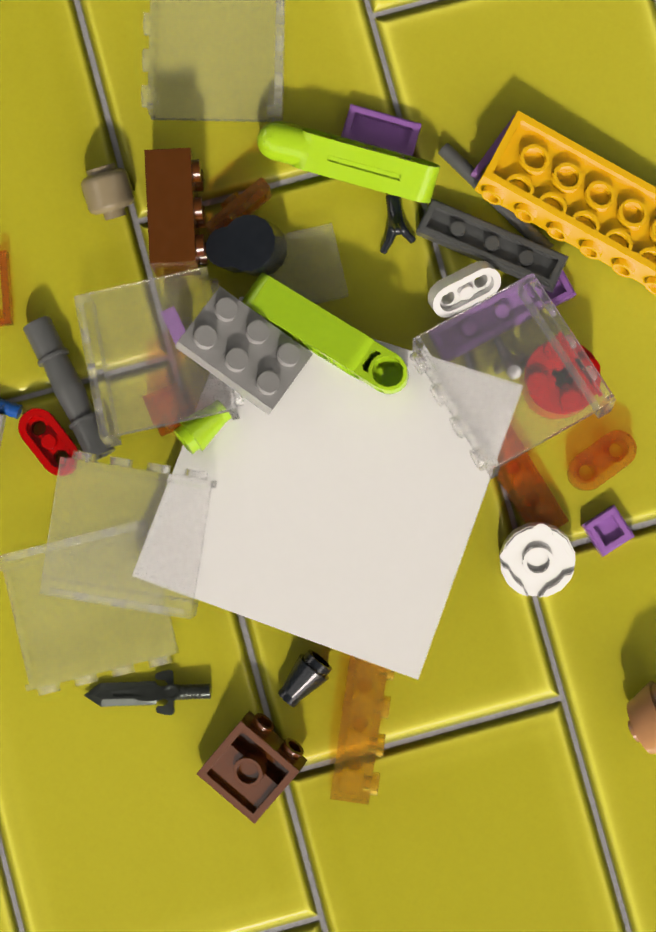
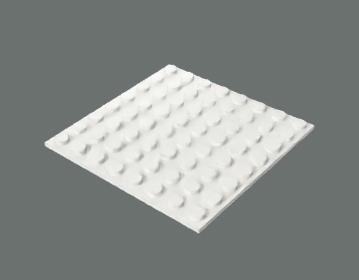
[133,297,523,680]

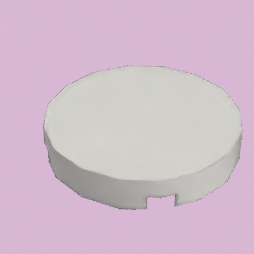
[499,522,576,597]

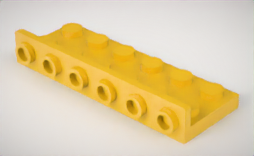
[474,110,656,295]

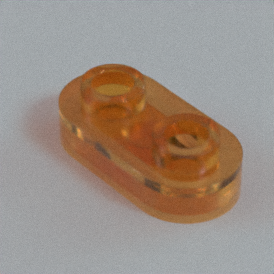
[567,430,637,491]

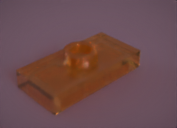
[204,177,272,235]

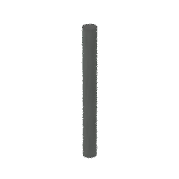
[438,143,554,249]

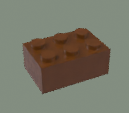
[144,148,208,278]

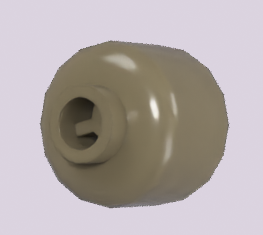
[81,163,135,221]

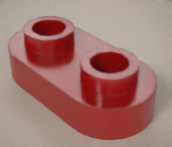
[18,408,81,477]

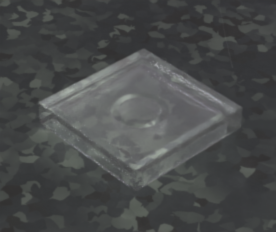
[269,223,349,304]

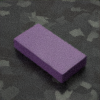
[341,104,422,156]

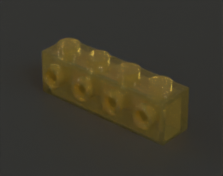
[330,655,395,805]

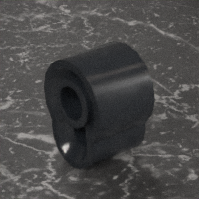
[206,215,288,276]

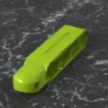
[257,121,440,203]
[241,273,409,394]

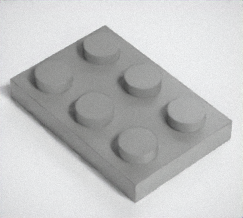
[175,287,313,415]

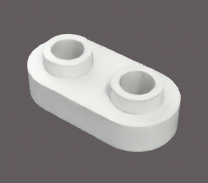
[428,261,501,318]

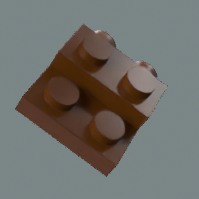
[197,710,307,824]

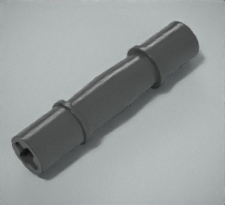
[23,316,116,463]

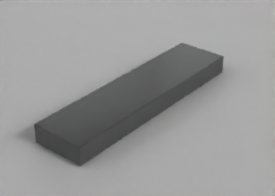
[416,199,568,293]

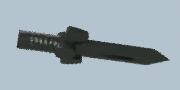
[84,670,212,715]

